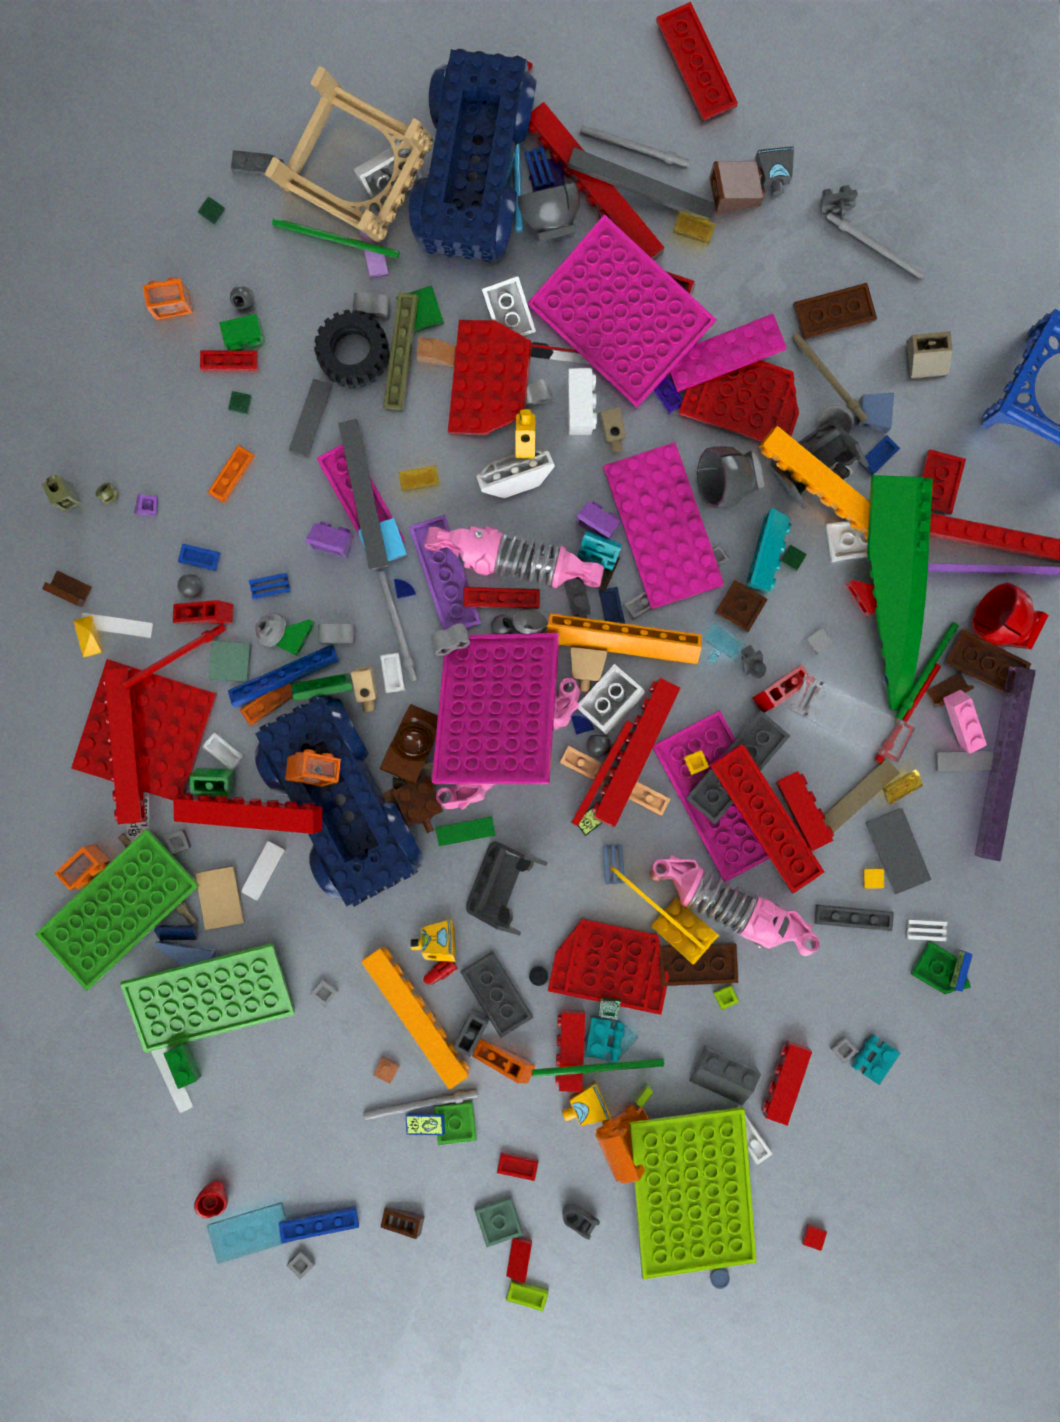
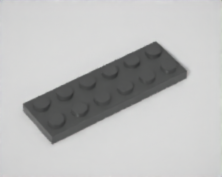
[685,711,790,824]

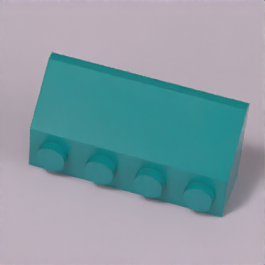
[745,508,791,593]

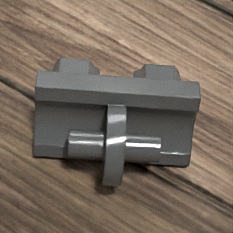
[821,185,858,217]
[741,645,766,678]

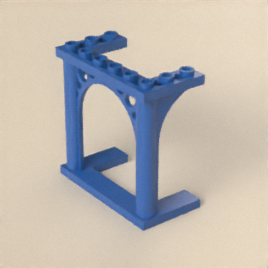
[981,309,1060,447]

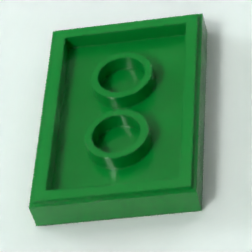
[291,673,352,701]

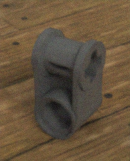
[562,1204,600,1240]

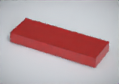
[200,350,258,371]

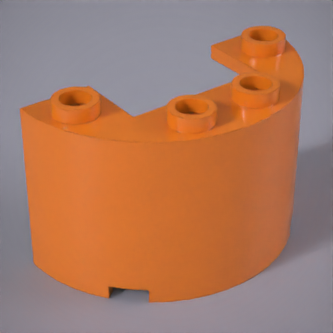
[595,1104,649,1183]

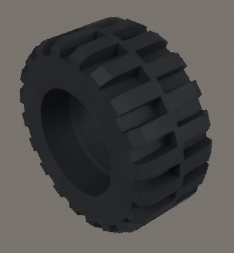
[314,310,390,388]

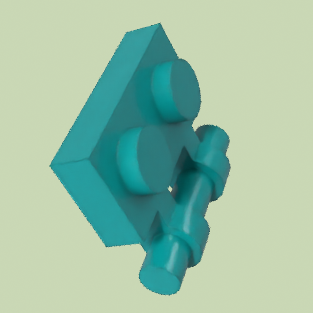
[577,531,622,570]
[585,1017,625,1062]
[852,1035,901,1085]

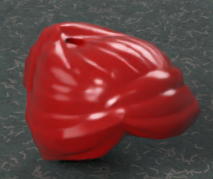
[194,1181,228,1219]

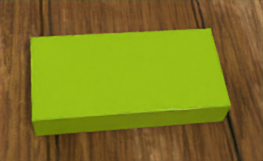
[506,1279,549,1312]

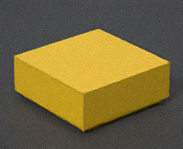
[683,750,709,775]
[863,868,884,889]

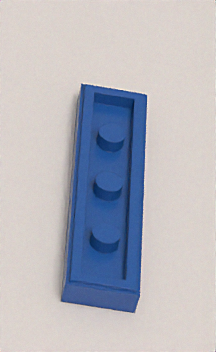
[279,1207,359,1243]

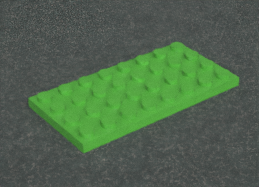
[35,829,200,991]
[120,943,295,1053]

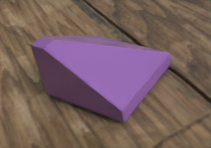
[134,494,157,516]

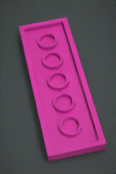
[670,314,787,392]
[316,444,405,542]

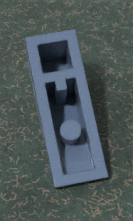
[155,940,217,966]

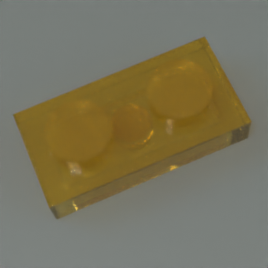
[673,212,715,244]
[398,465,439,492]
[882,769,923,805]

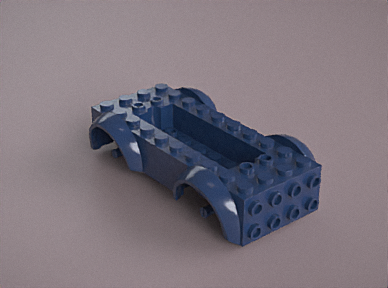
[409,49,537,263]
[255,695,424,907]

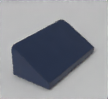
[154,925,198,940]

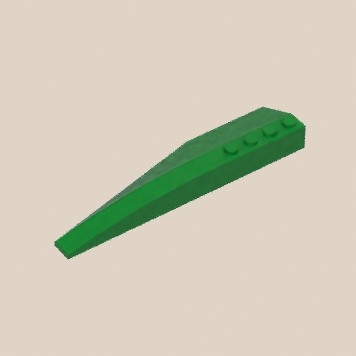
[867,475,933,710]

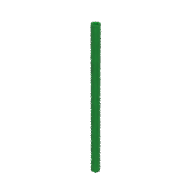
[272,218,400,258]
[531,1059,664,1077]

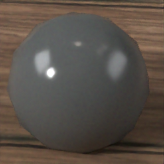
[230,285,254,310]
[177,574,202,597]
[491,614,515,634]
[587,735,611,757]

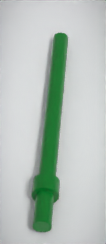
[894,622,959,722]

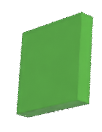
[434,1101,477,1145]

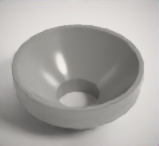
[819,404,854,434]
[513,609,548,634]
[255,613,286,647]

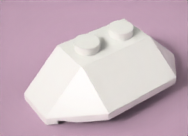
[476,450,555,498]

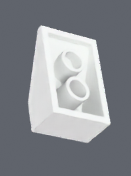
[481,273,536,336]

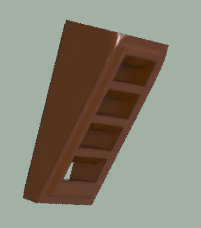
[380,1208,425,1239]

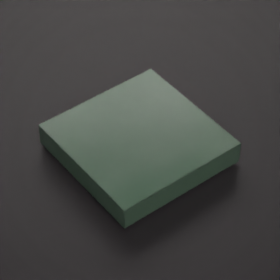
[209,641,251,682]
[474,1196,523,1247]

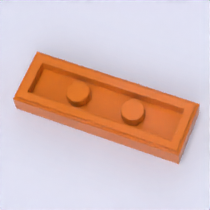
[207,445,255,504]
[240,683,293,726]

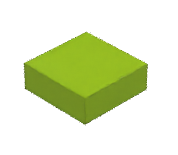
[713,984,739,1010]
[635,1084,653,1107]

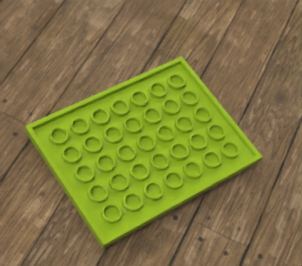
[629,1107,757,1280]

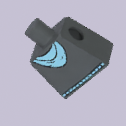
[755,146,794,195]

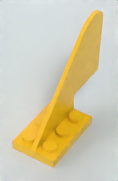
[610,866,719,965]

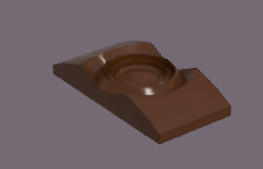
[380,704,438,784]

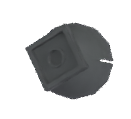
[518,183,580,241]
[697,446,765,508]

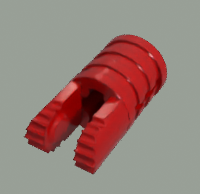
[423,961,458,985]

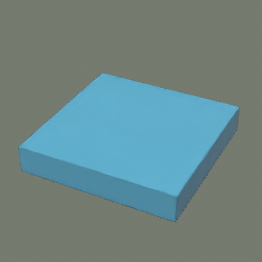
[358,518,407,561]

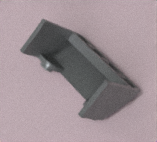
[771,422,869,510]
[466,841,548,936]

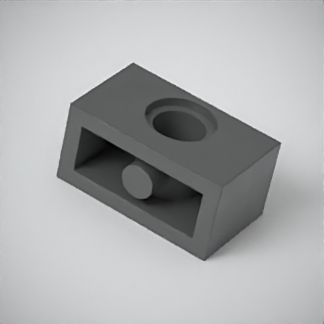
[453,1010,489,1057]

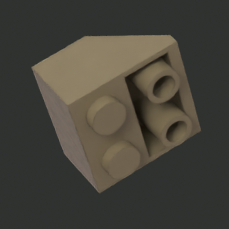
[906,331,953,379]

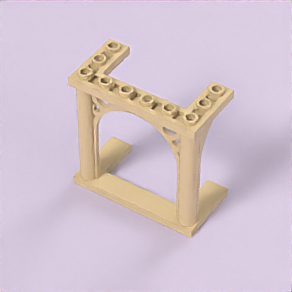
[264,66,434,243]

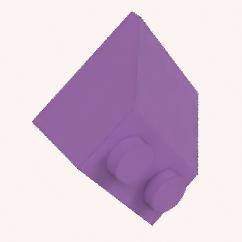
[575,501,620,539]
[305,522,354,558]

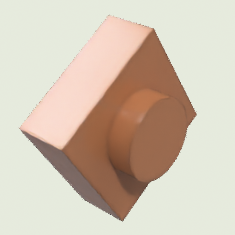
[373,1057,400,1084]

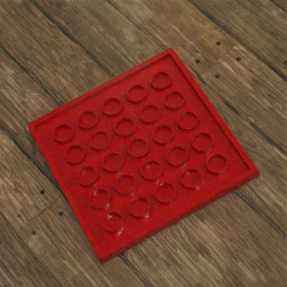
[71,659,217,801]

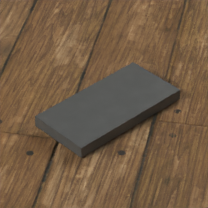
[865,808,932,894]
[460,951,533,1038]

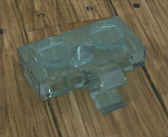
[703,623,746,664]

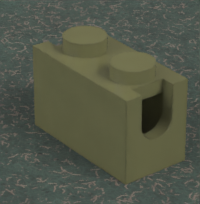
[42,475,81,511]

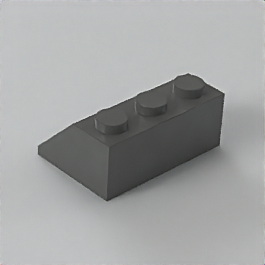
[689,1045,761,1105]

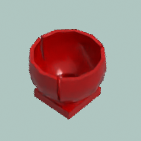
[972,582,1049,650]

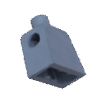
[852,392,894,433]

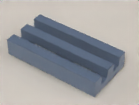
[603,844,625,885]

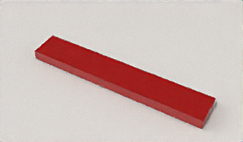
[570,721,633,826]

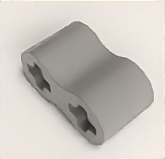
[352,292,390,318]
[525,379,553,409]
[318,624,355,644]
[431,624,470,656]

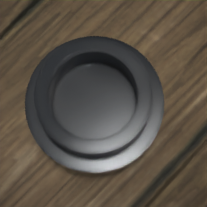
[529,966,548,986]

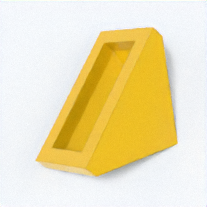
[73,615,102,657]

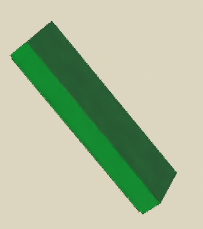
[435,816,495,847]

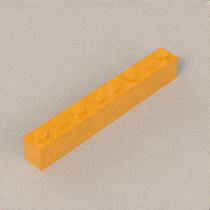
[758,426,870,540]
[547,613,702,664]
[361,946,470,1090]

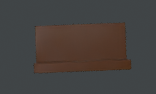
[42,570,92,607]
[926,672,974,708]

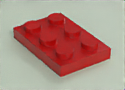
[921,449,966,515]

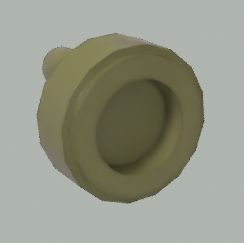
[96,483,118,504]

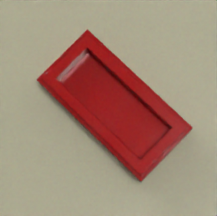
[497,1152,539,1181]

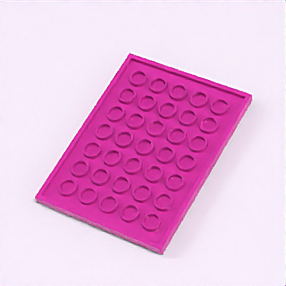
[527,214,717,408]
[432,633,559,784]

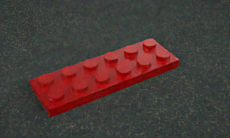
[656,2,738,122]

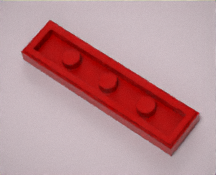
[463,587,540,609]

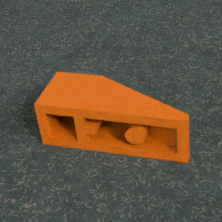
[472,1039,536,1083]

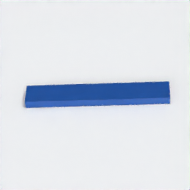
[228,644,339,708]

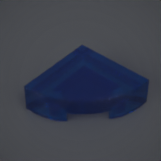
[394,579,416,599]
[571,716,595,735]

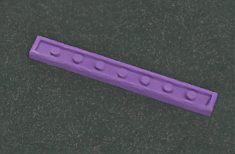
[928,563,1060,575]

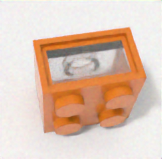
[142,277,193,320]
[285,750,341,787]
[54,844,110,890]

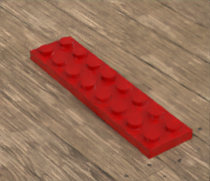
[709,744,824,894]

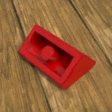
[506,1238,532,1283]

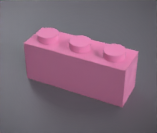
[943,690,987,754]

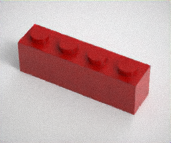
[776,771,834,851]
[555,1010,585,1092]
[761,1040,812,1126]

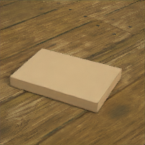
[195,866,244,930]

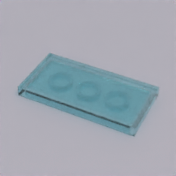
[207,1202,292,1264]

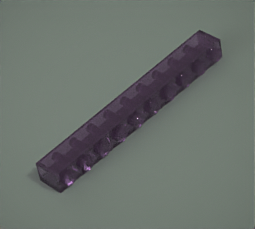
[975,667,1036,861]

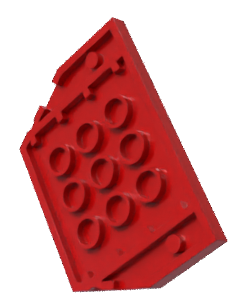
[448,320,532,435]
[678,360,799,442]
[548,919,669,1015]

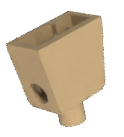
[570,647,607,692]
[351,666,378,712]

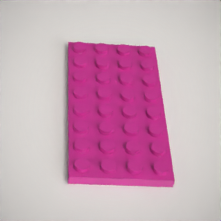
[603,442,724,610]
[653,710,769,882]

